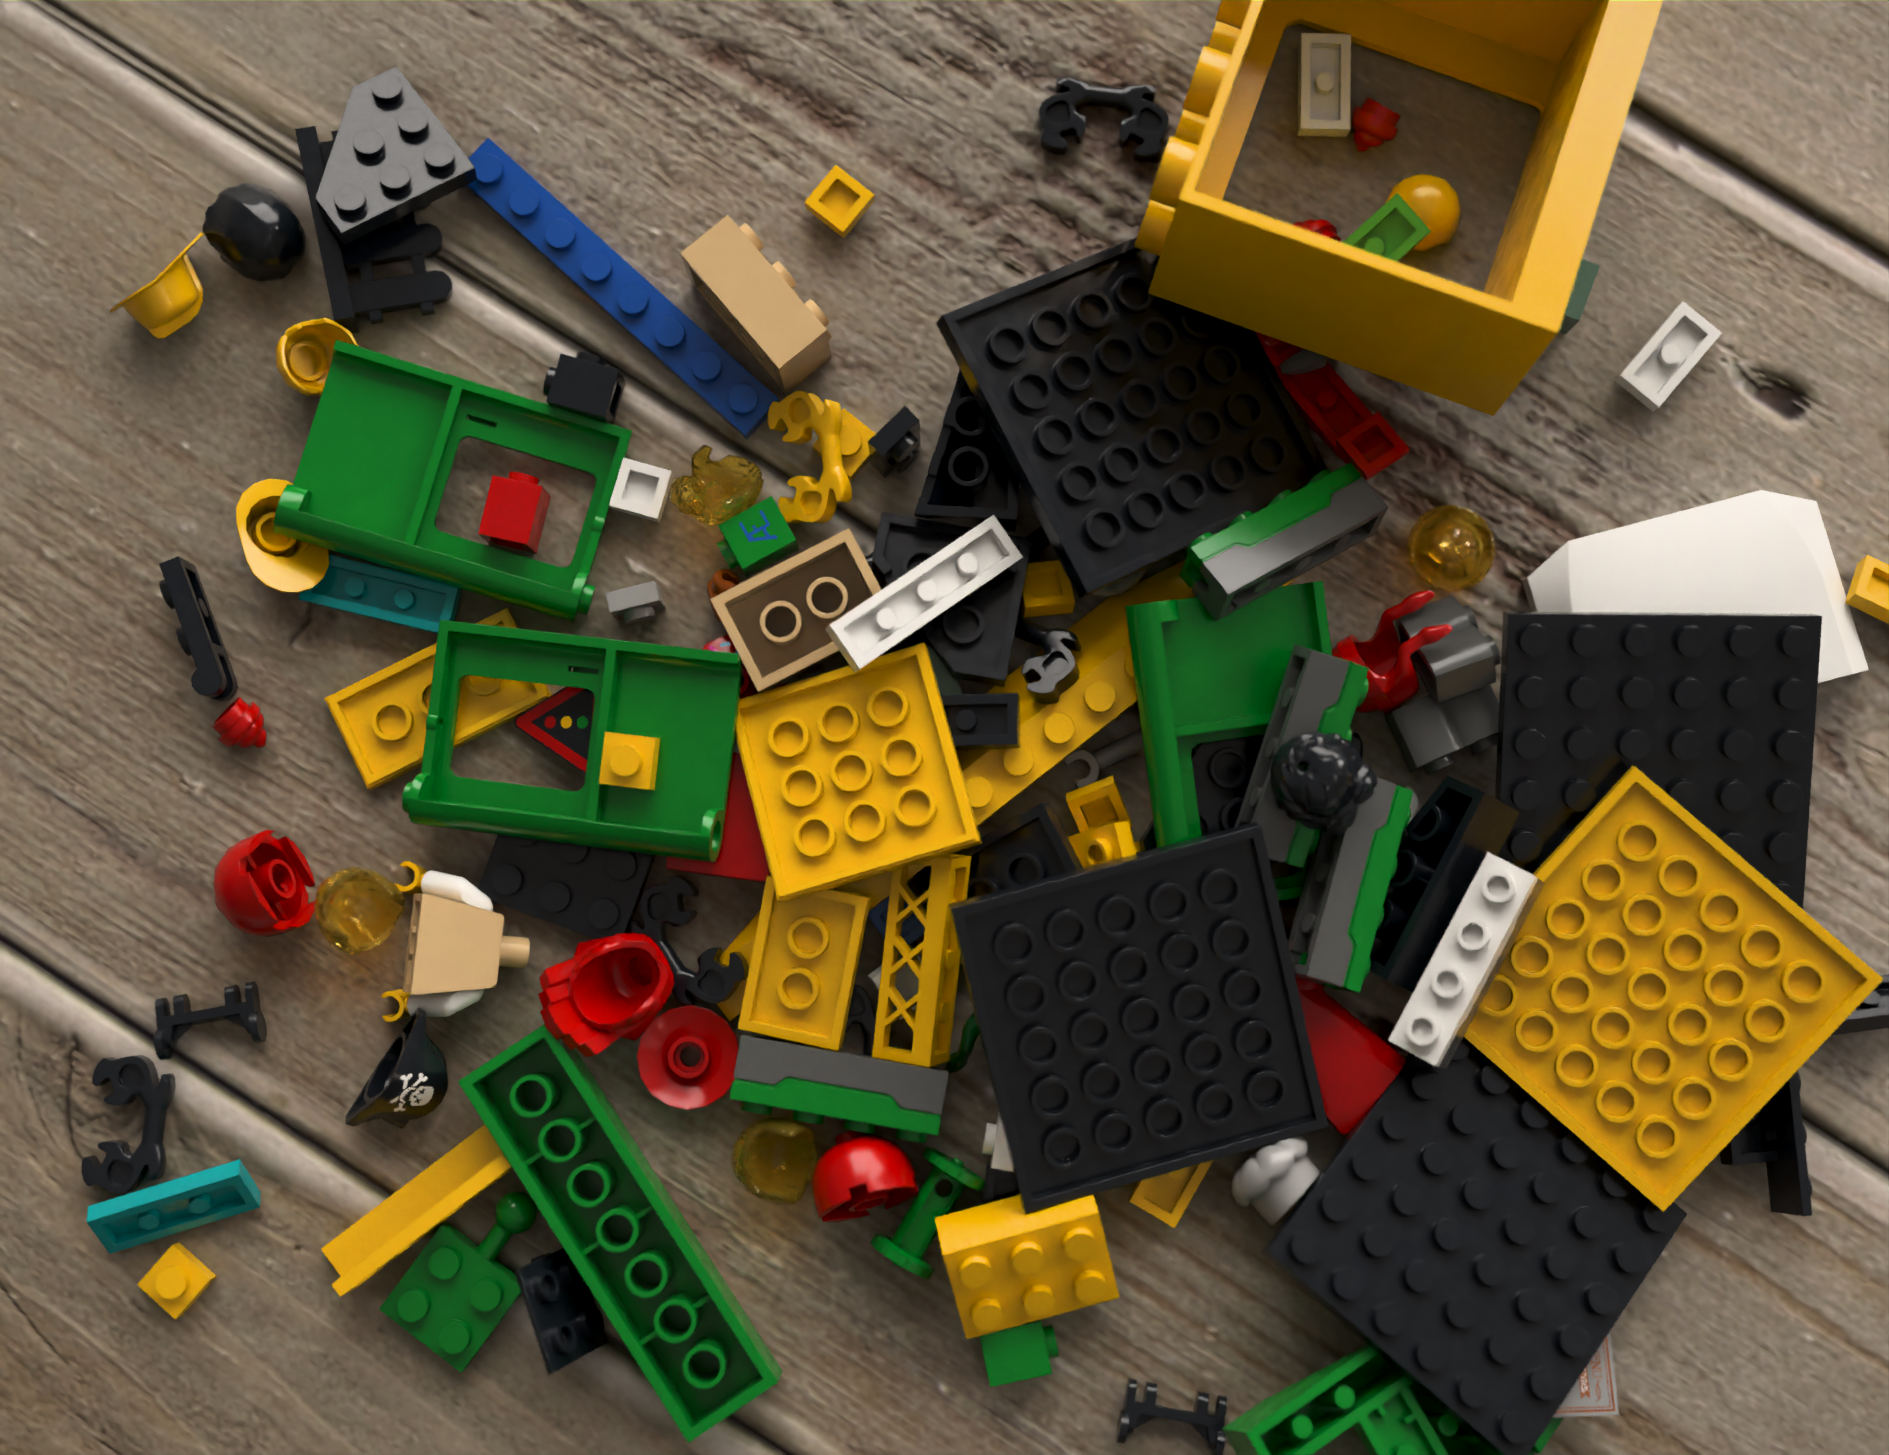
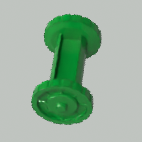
[870,1146,986,1280]

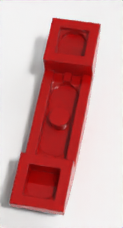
[1255,331,1409,480]

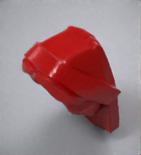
[538,933,674,1057]

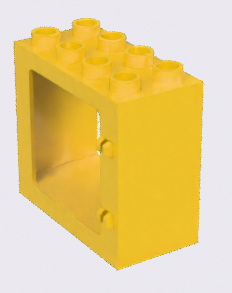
[1134,0,1663,416]

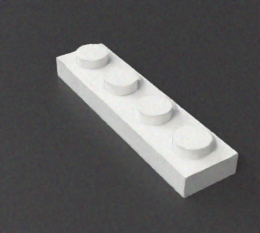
[825,515,1023,672]

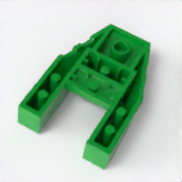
[1222,1344,1564,1455]

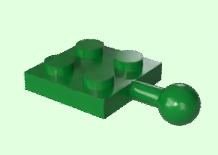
[379,1192,537,1373]

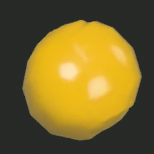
[1385,174,1461,251]
[275,318,358,397]

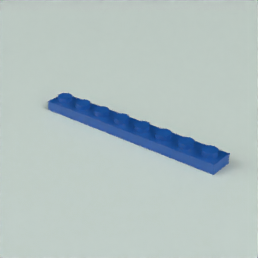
[466,138,780,440]

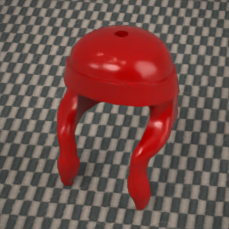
[1332,590,1453,715]

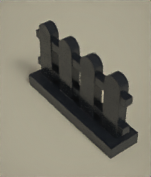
[295,126,453,334]

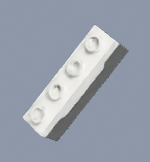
[1388,852,1544,1069]

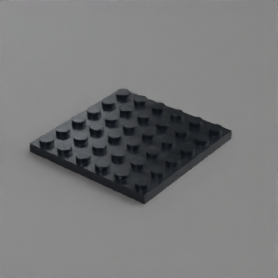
[936,237,1328,599]
[1495,612,1822,909]
[948,822,1329,1213]
[1261,1037,1687,1455]

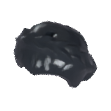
[1270,732,1378,835]

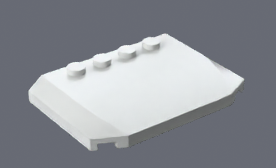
[1522,490,1869,684]

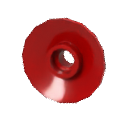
[637,1005,739,1110]

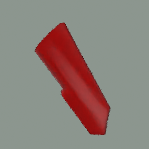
[1295,977,1406,1134]

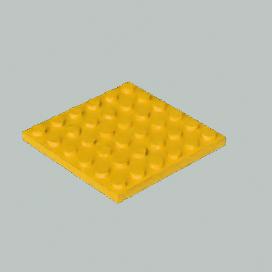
[1464,766,1883,1212]

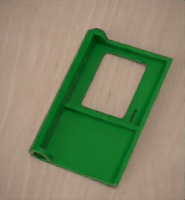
[402,620,742,862]

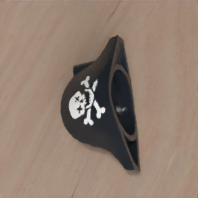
[346,1007,448,1129]

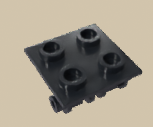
[514,1248,608,1375]

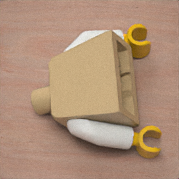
[381,861,530,1022]

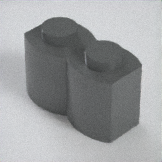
[1394,595,1500,703]
[1384,684,1499,775]

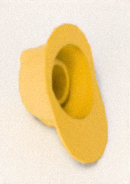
[109,232,204,339]
[236,479,329,593]

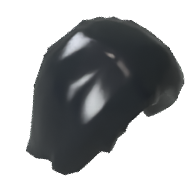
[202,183,306,282]

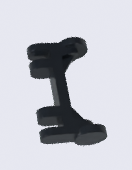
[154,982,267,1060]
[1116,1378,1227,1455]

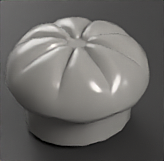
[1231,1136,1320,1226]

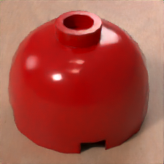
[213,830,316,937]
[812,1130,919,1223]

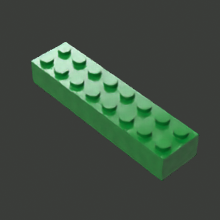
[458,1024,782,1443]

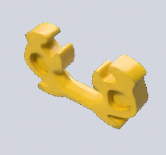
[768,391,852,524]

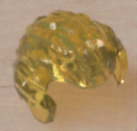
[669,445,764,525]

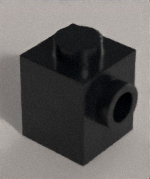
[543,352,626,425]

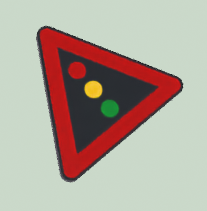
[514,687,595,774]

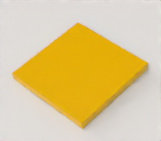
[735,643,982,903]

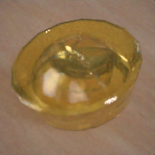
[1407,504,1496,592]

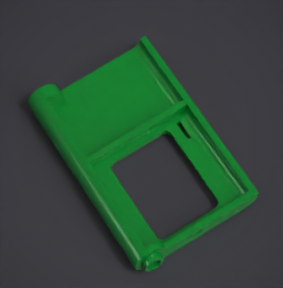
[273,340,632,622]
[1125,581,1332,901]

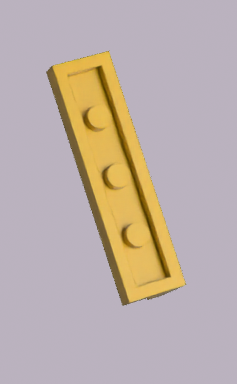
[872,854,971,1068]
[321,1124,513,1297]

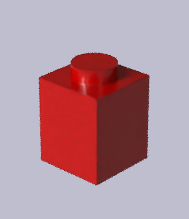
[478,471,551,554]

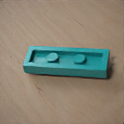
[298,555,463,635]
[86,1159,261,1254]

